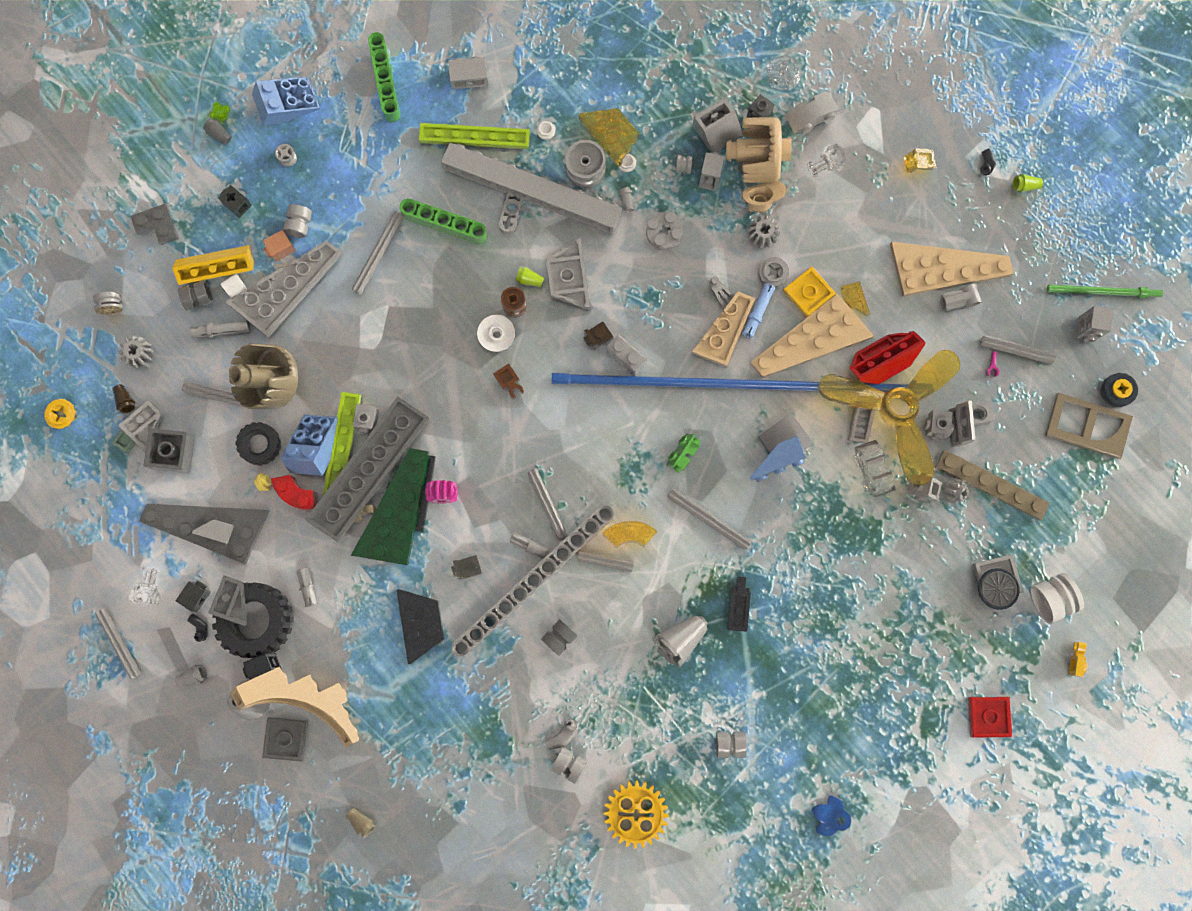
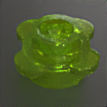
[209,102,230,122]

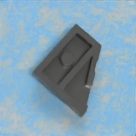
[208,575,247,626]

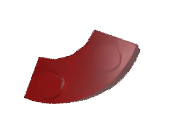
[271,475,319,512]

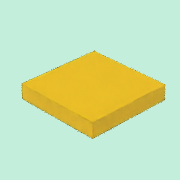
[783,266,836,318]

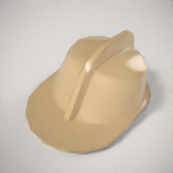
[742,181,786,212]

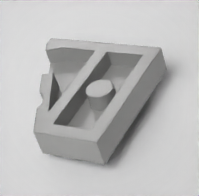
[118,400,162,453]

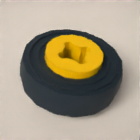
[1101,373,1138,407]

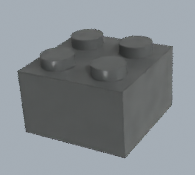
[143,428,195,473]

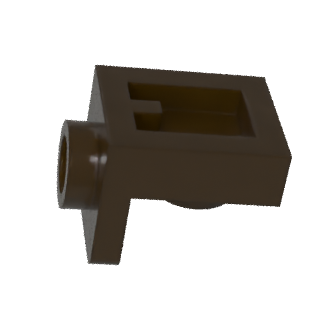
[583,321,613,350]

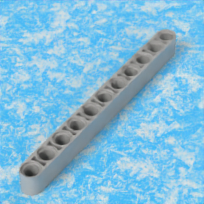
[452,505,614,657]

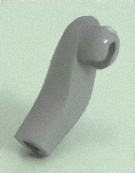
[546,719,577,750]

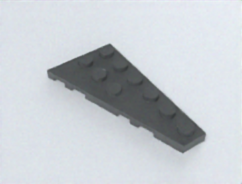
[139,504,270,564]

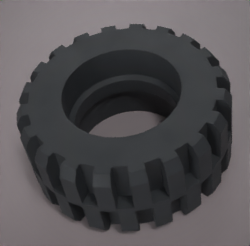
[212,582,294,658]

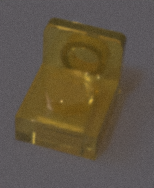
[904,148,936,173]

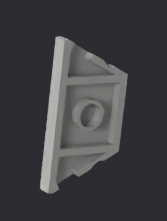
[546,238,590,310]

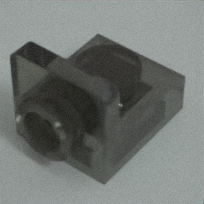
[451,555,482,581]

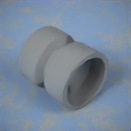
[283,204,312,238]
[716,732,747,758]
[551,747,587,784]

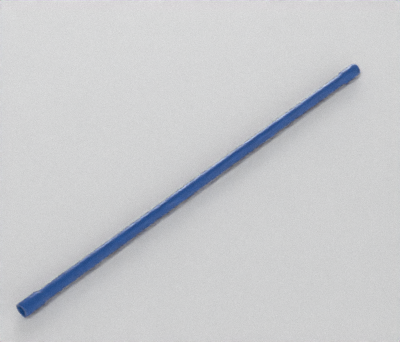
[552,373,932,395]

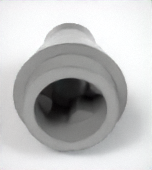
[175,665,207,688]

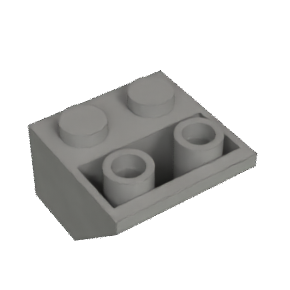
[693,98,743,153]

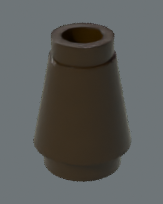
[112,384,135,414]

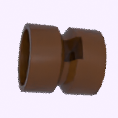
[501,287,527,318]

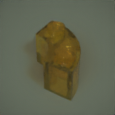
[602,521,658,549]

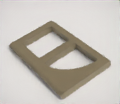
[1046,393,1133,459]

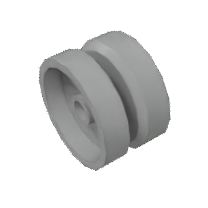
[565,140,606,188]

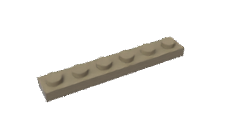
[935,450,1050,521]

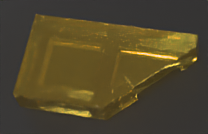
[841,281,870,316]

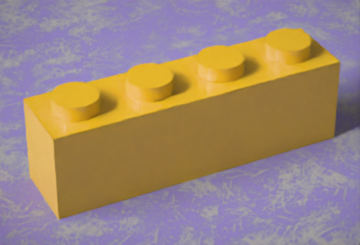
[172,245,255,285]

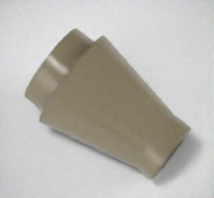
[345,808,375,838]

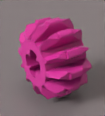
[425,480,458,504]

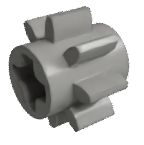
[944,478,969,504]

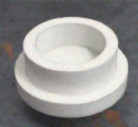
[537,121,555,140]
[618,154,636,172]

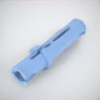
[742,283,775,338]

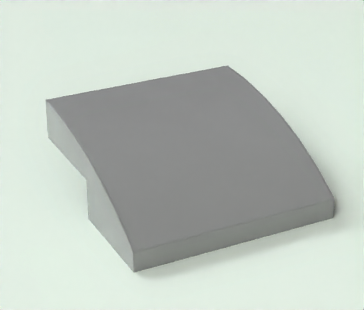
[949,401,975,447]
[758,413,814,453]

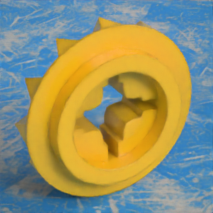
[44,399,77,429]

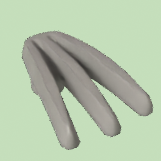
[709,276,735,308]

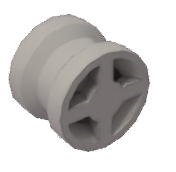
[275,144,297,167]
[676,154,692,174]

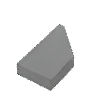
[192,520,234,544]

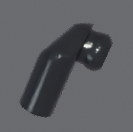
[980,148,996,176]
[187,613,208,642]

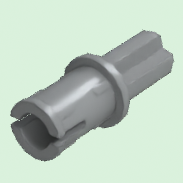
[510,533,548,559]
[297,568,318,607]

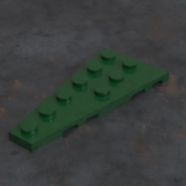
[350,448,430,566]

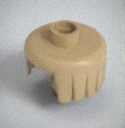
[726,117,791,183]

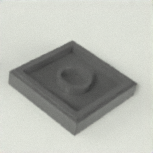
[262,717,308,762]

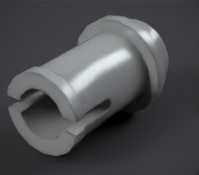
[618,187,636,213]

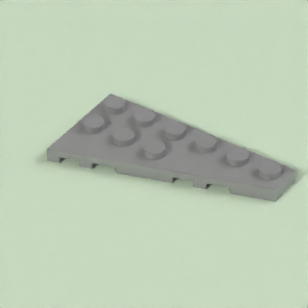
[225,241,342,338]

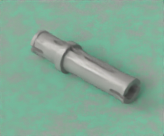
[190,320,250,339]

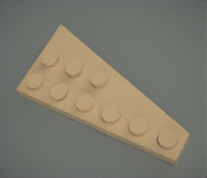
[890,242,1014,296]
[750,294,874,378]

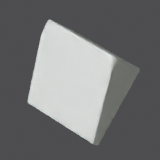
[220,274,248,299]

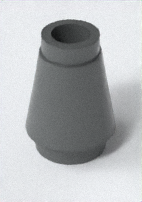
[203,118,232,145]

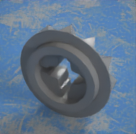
[759,257,789,287]

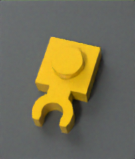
[1068,642,1087,677]

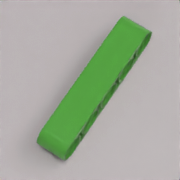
[368,32,401,122]
[399,198,488,244]

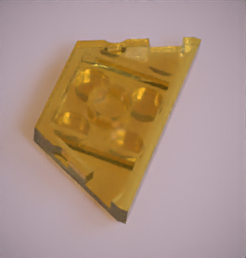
[578,108,639,167]

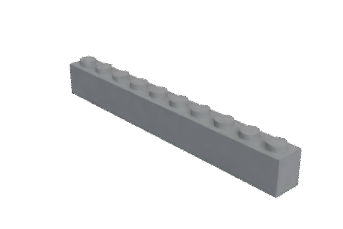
[441,143,622,234]

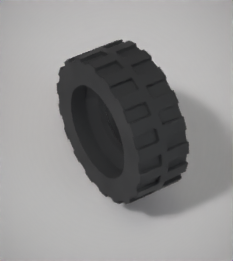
[235,422,281,466]

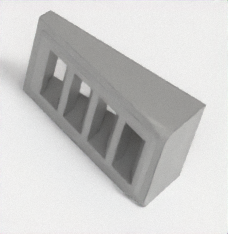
[848,402,876,444]

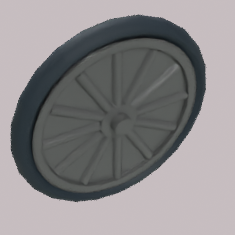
[978,568,1020,610]

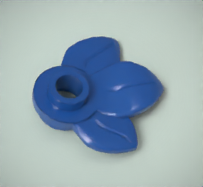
[812,795,851,836]

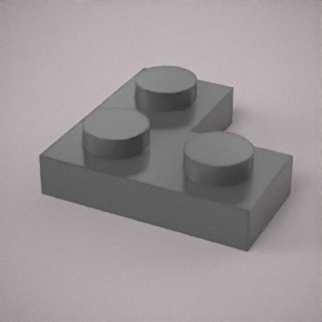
[130,203,179,245]

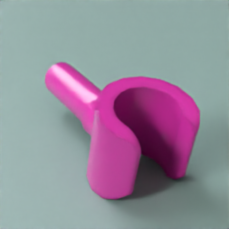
[985,351,1000,377]

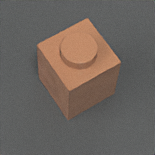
[263,230,296,262]

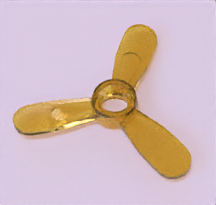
[818,350,961,486]

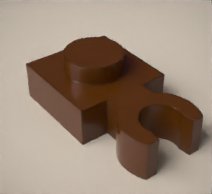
[493,363,524,399]

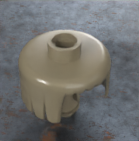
[229,343,298,409]

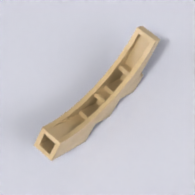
[230,667,359,748]

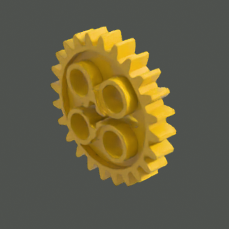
[604,780,669,849]

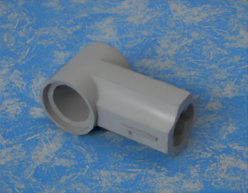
[940,284,982,311]

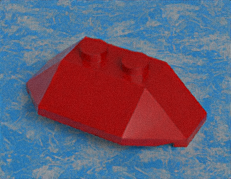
[849,331,926,384]

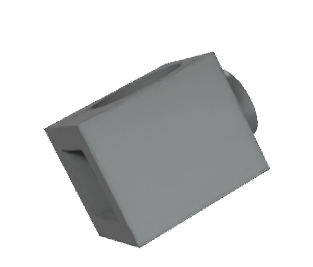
[972,402,995,426]

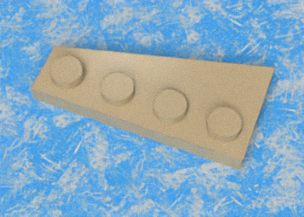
[692,291,755,367]

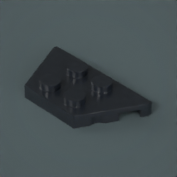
[396,589,445,664]

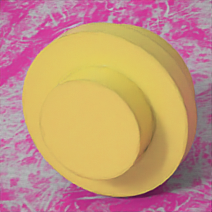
[254,473,272,492]

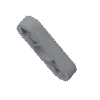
[499,192,524,235]

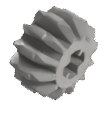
[748,216,780,248]
[118,336,154,368]

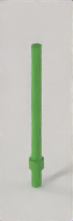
[1047,285,1163,298]

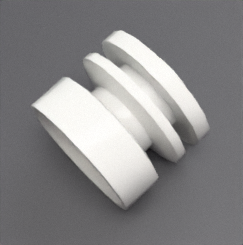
[1030,573,1084,624]

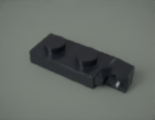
[727,576,751,632]

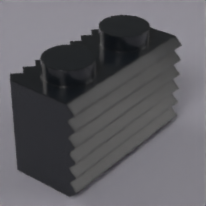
[243,653,282,680]

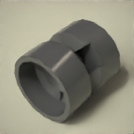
[178,280,213,311]
[541,619,577,656]

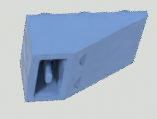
[252,76,320,126]
[280,414,338,476]
[750,436,807,482]

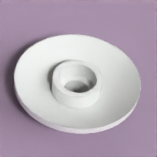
[477,315,515,352]

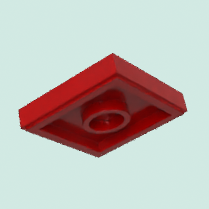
[968,696,1012,738]

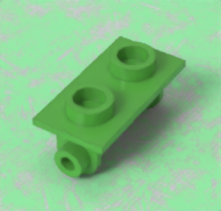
[666,434,701,473]

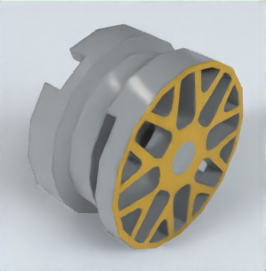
[93,292,122,315]

